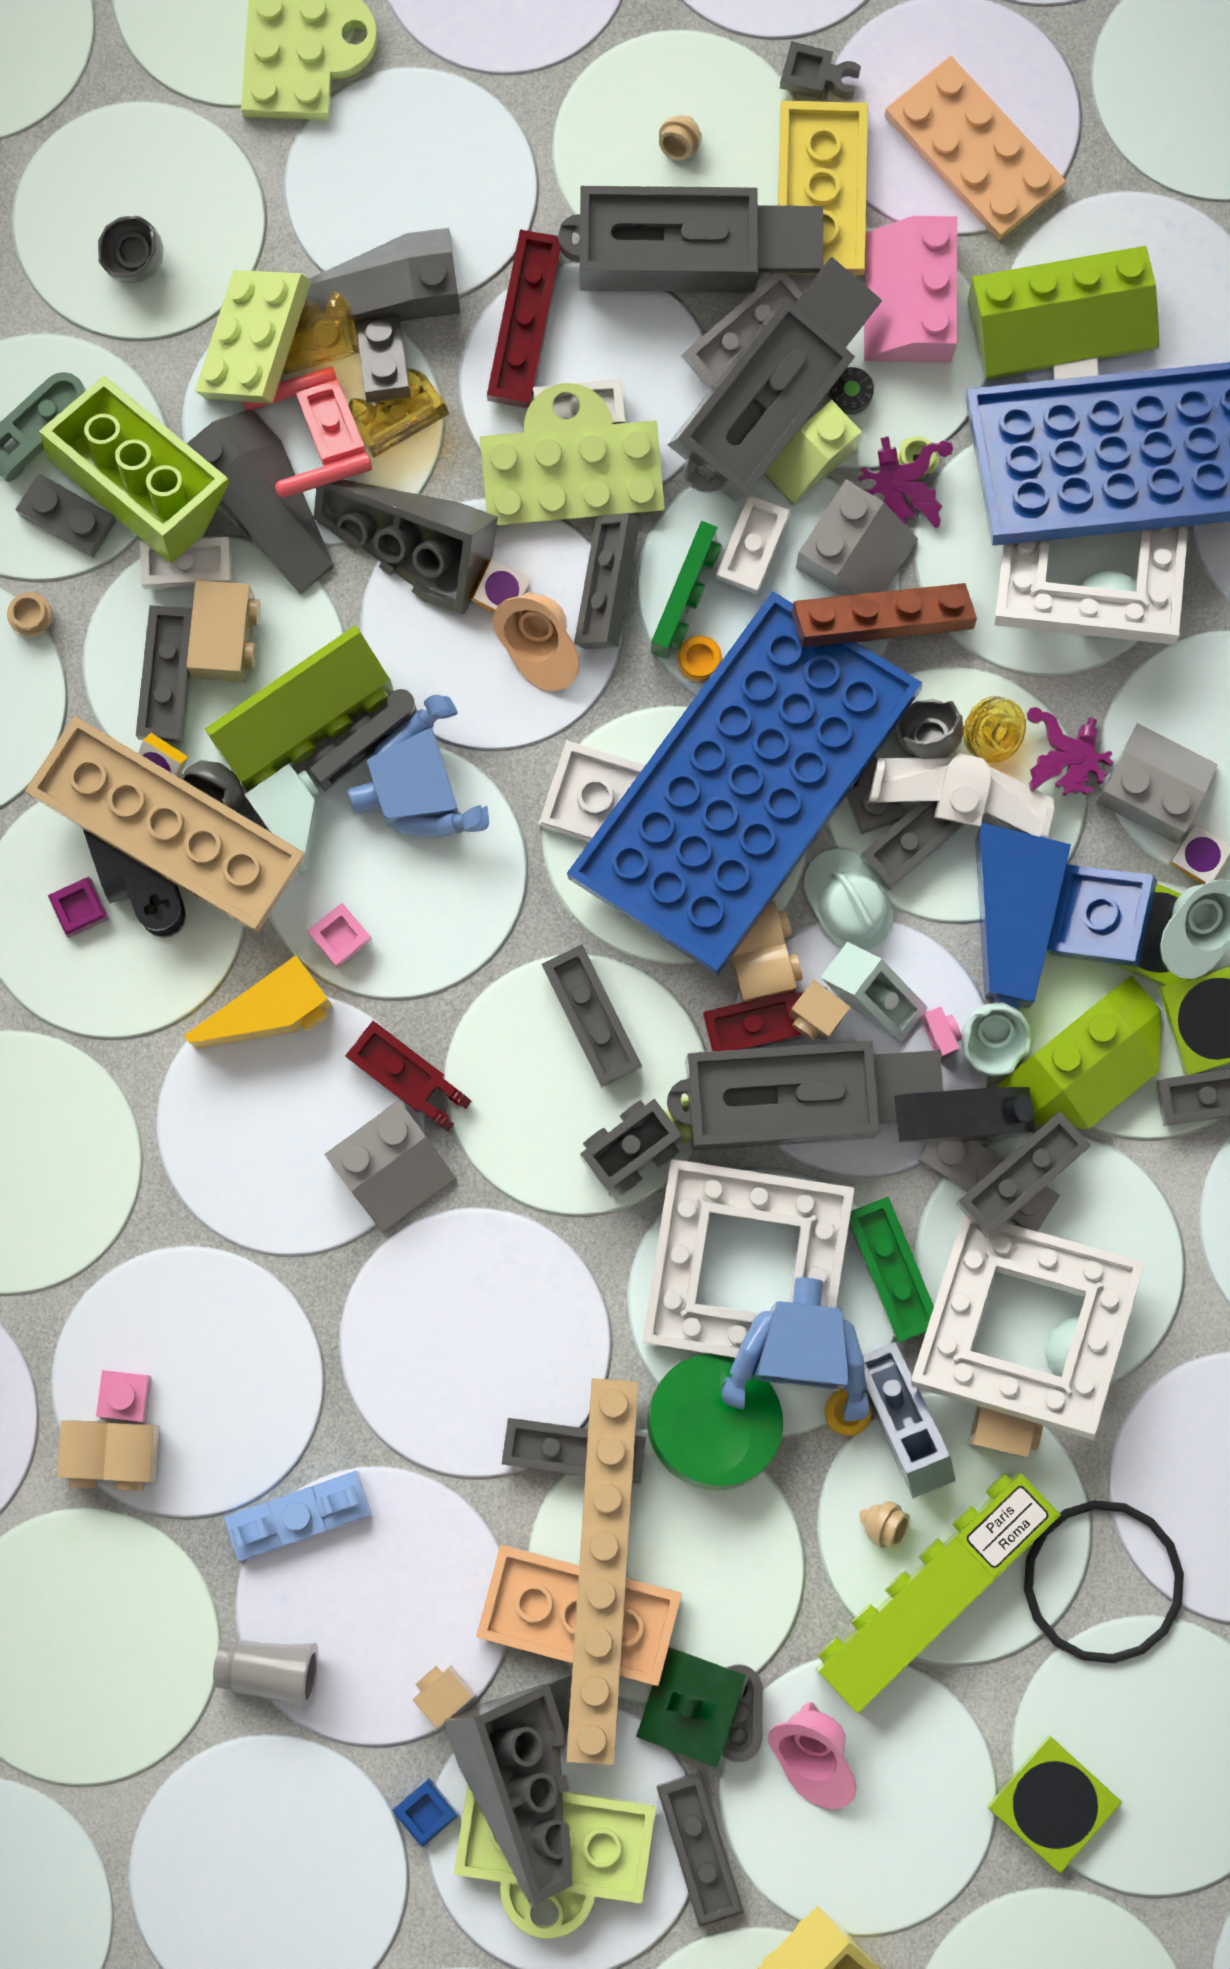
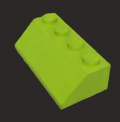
[967,245,1159,380]
[39,376,229,564]
[204,625,394,792]

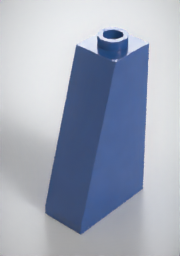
[975,823,1071,1012]

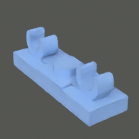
[224,1470,372,1562]

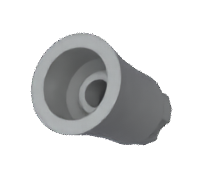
[213,1640,319,1710]

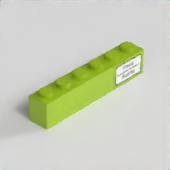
[815,1473,1061,1714]

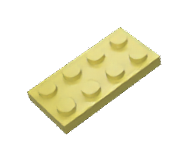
[778,101,868,276]

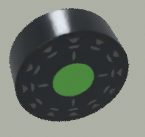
[829,367,874,415]

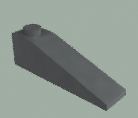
[186,410,334,595]

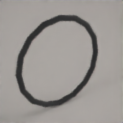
[1024,1500,1184,1664]

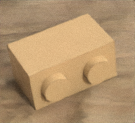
[187,580,261,683]

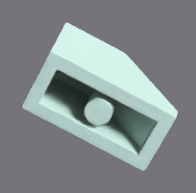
[244,764,320,875]
[820,942,928,1043]

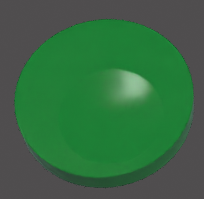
[647,1354,783,1491]

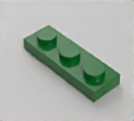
[651,521,722,659]
[849,1196,934,1343]

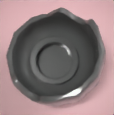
[98,215,164,283]
[895,699,964,759]
[180,760,244,813]

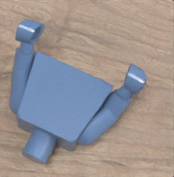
[347,695,489,837]
[722,1277,869,1421]

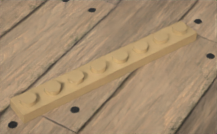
[566,1378,638,1765]

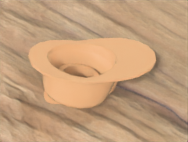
[493,591,579,691]

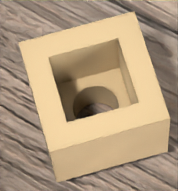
[789,979,851,1042]
[413,1665,475,1729]

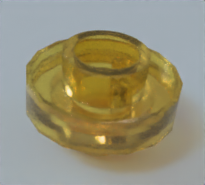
[963,696,1026,764]

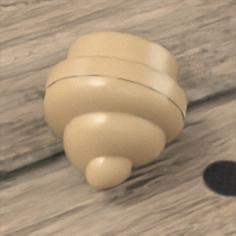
[659,115,702,160]
[859,1501,910,1549]

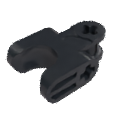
[83,829,187,938]

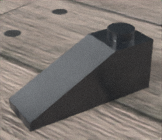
[894,1087,1035,1142]

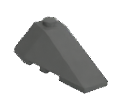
[294,228,461,335]
[313,479,498,615]
[444,1684,572,1905]

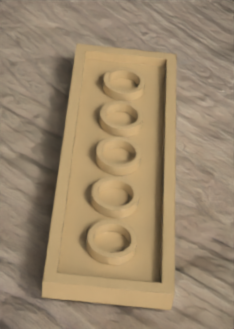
[25,715,306,933]

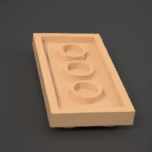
[884,56,1066,241]
[476,1544,682,1686]

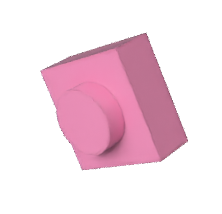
[307,903,372,968]
[920,1007,962,1060]
[96,1370,151,1422]

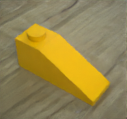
[184,955,332,1049]

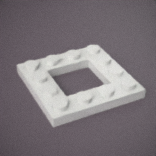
[994,526,1188,645]
[642,1158,854,1357]
[911,1214,1145,1440]

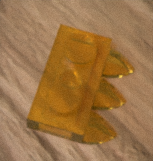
[282,290,360,375]
[348,368,450,458]

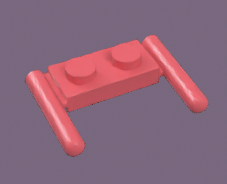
[242,366,372,498]

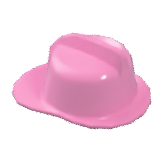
[768,1702,857,1809]

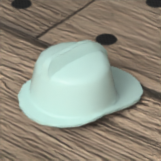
[804,848,893,950]
[1160,879,1230,979]

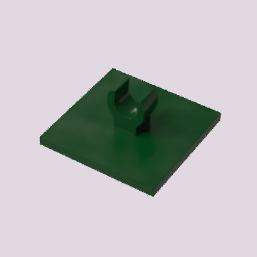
[636,1646,749,1769]

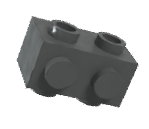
[580,1098,682,1195]

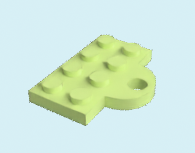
[241,0,378,121]
[479,383,665,525]
[454,1784,656,1939]

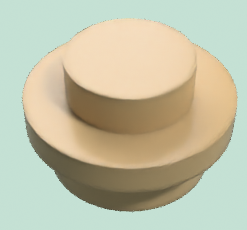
[7,592,53,637]

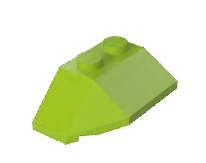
[995,976,1161,1130]

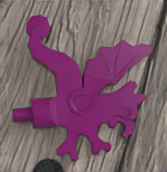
[858,436,954,528]
[1026,707,1114,796]

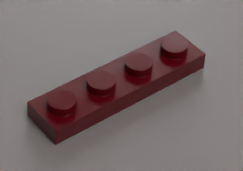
[487,229,562,408]

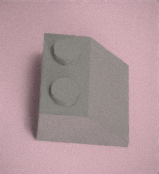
[796,479,918,596]
[1096,723,1218,843]
[324,1100,457,1233]

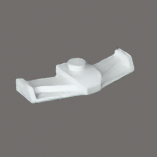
[868,753,1055,839]

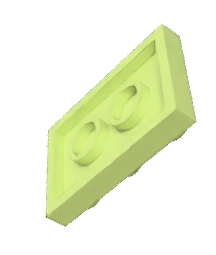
[195,270,311,404]

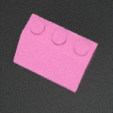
[864,216,957,363]

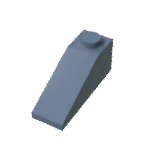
[863,1342,956,1498]

